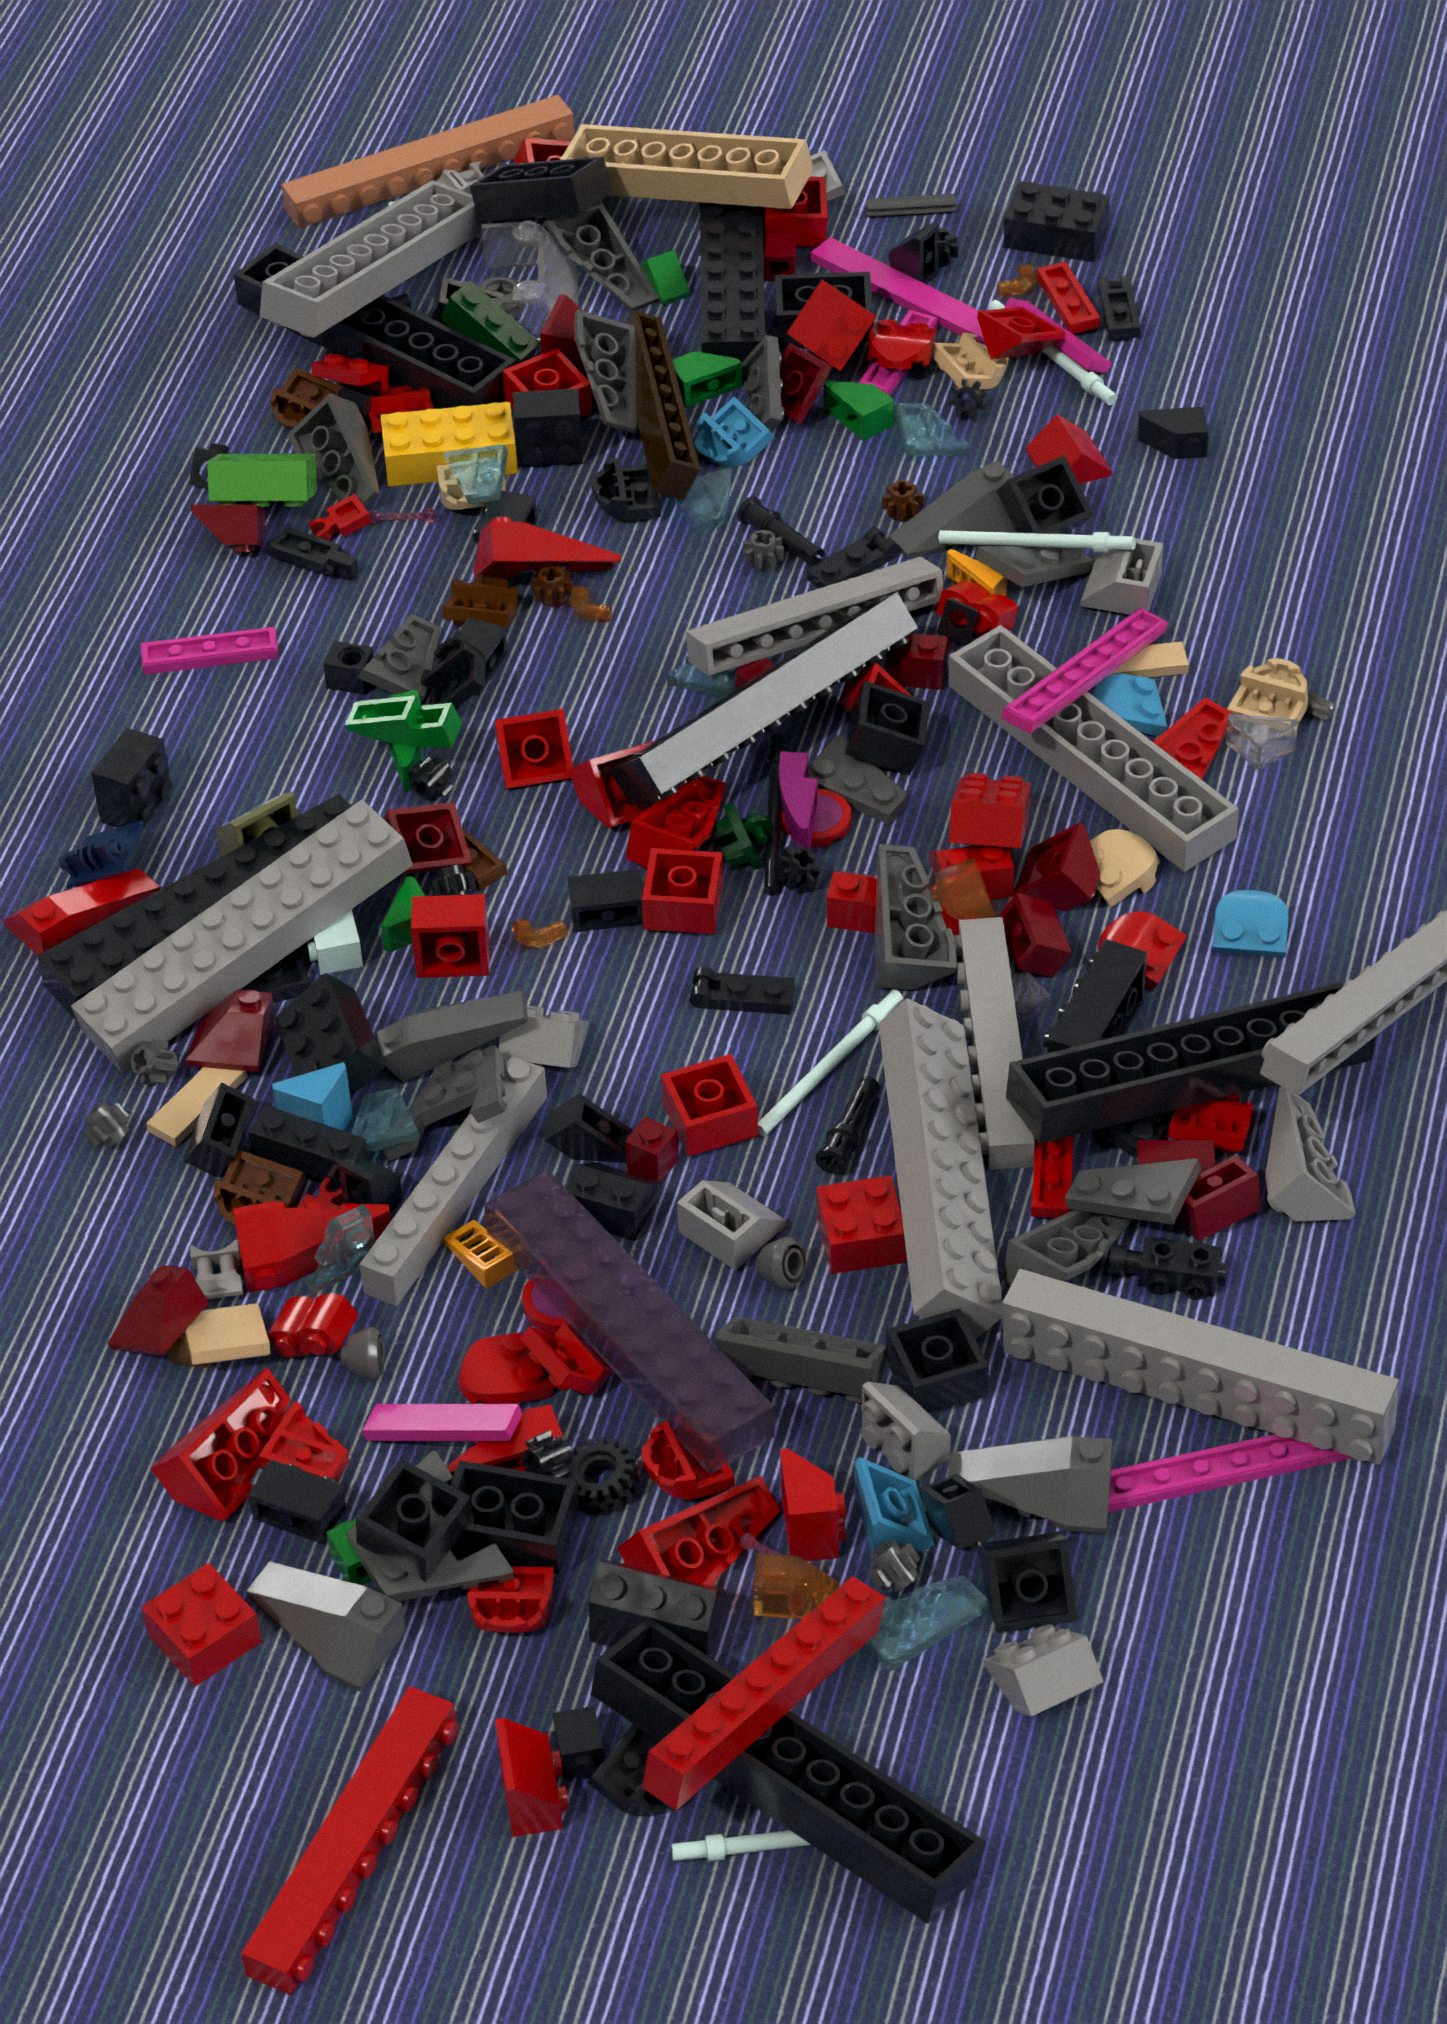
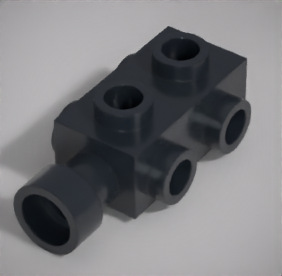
[1108,1236,1227,1300]

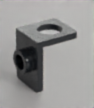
[189,443,236,488]
[937,598,978,645]

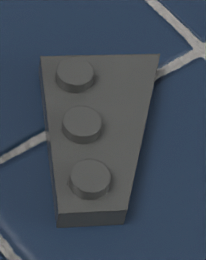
[742,335,784,432]
[975,546,1094,587]
[809,734,908,825]

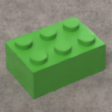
[207,454,317,507]

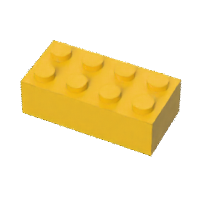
[381,402,518,487]

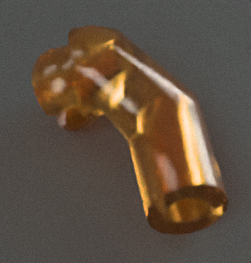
[569,586,612,622]
[512,919,568,948]

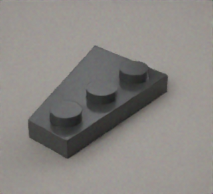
[357,614,441,702]
[1065,1158,1201,1224]

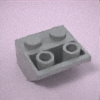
[1081,539,1163,615]
[498,1006,589,1068]
[677,1180,787,1270]
[861,1382,951,1482]
[983,1624,1104,1716]

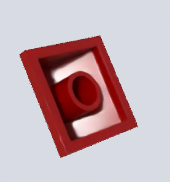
[977,307,1066,360]
[1026,414,1112,484]
[494,709,573,789]

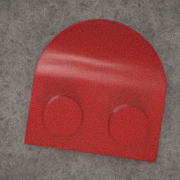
[867,319,937,369]
[312,354,389,392]
[368,386,434,436]
[1097,911,1187,991]
[1167,1094,1253,1153]
[520,1322,615,1394]
[457,1332,555,1404]
[642,1419,735,1500]
[468,1566,554,1632]

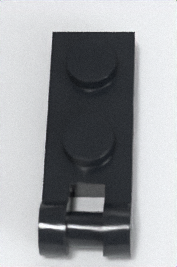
[1097,276,1140,340]
[807,527,900,589]
[689,967,795,1015]

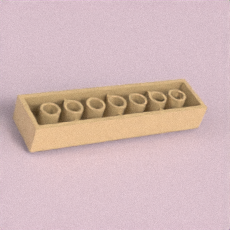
[560,124,813,209]

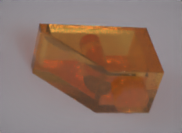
[930,858,998,920]
[753,1553,839,1619]

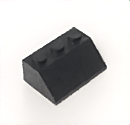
[589,1560,728,1658]

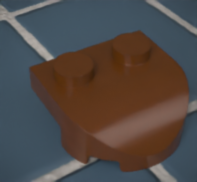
[270,367,344,430]
[443,576,518,627]
[213,1150,307,1227]

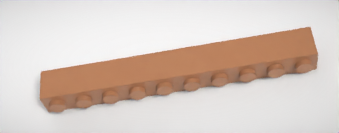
[281,95,575,229]

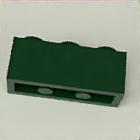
[441,280,541,364]

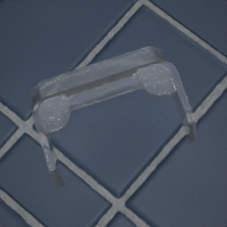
[481,221,579,340]

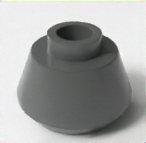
[756,1237,806,1290]
[341,1327,385,1381]

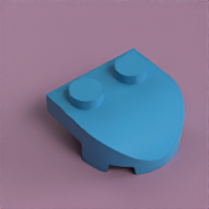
[694,397,775,467]
[1092,673,1167,736]
[1212,890,1288,958]

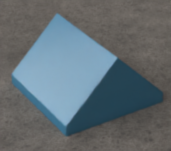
[272,1062,353,1131]
[854,1457,935,1553]

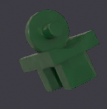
[712,801,774,870]

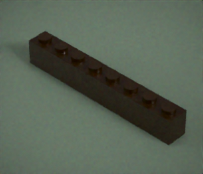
[625,310,700,500]

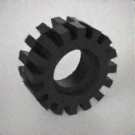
[562,1437,639,1515]

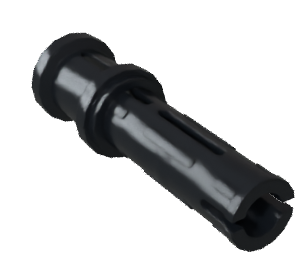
[737,496,825,567]
[815,1076,880,1175]

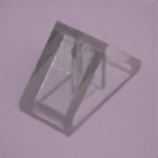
[1226,714,1298,771]

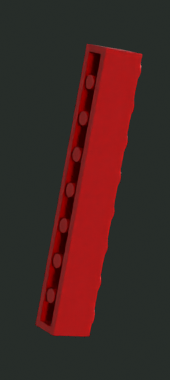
[642,1576,886,1810]
[241,1686,459,1995]

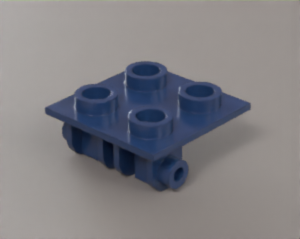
[59,820,144,888]

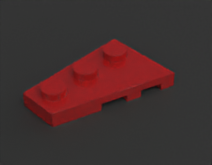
[1153,697,1233,780]

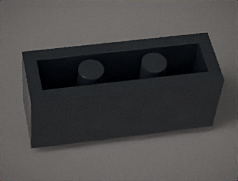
[248,1106,369,1190]

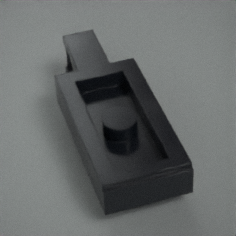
[268,527,359,581]

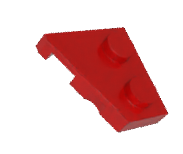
[259,1401,349,1481]

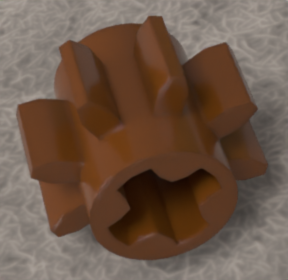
[882,480,923,522]
[531,566,574,607]

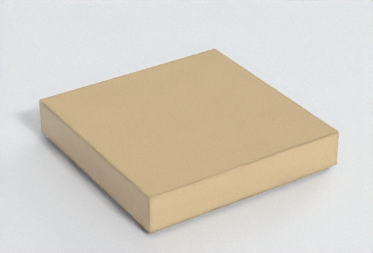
[184,1303,270,1365]

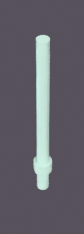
[989,300,1117,405]
[939,530,1136,553]
[758,990,903,1136]
[671,1830,811,1862]

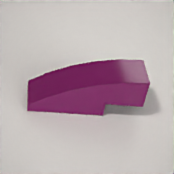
[779,751,819,850]

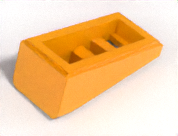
[947,549,1007,596]
[443,1220,518,1289]

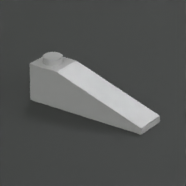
[1265,1086,1356,1221]

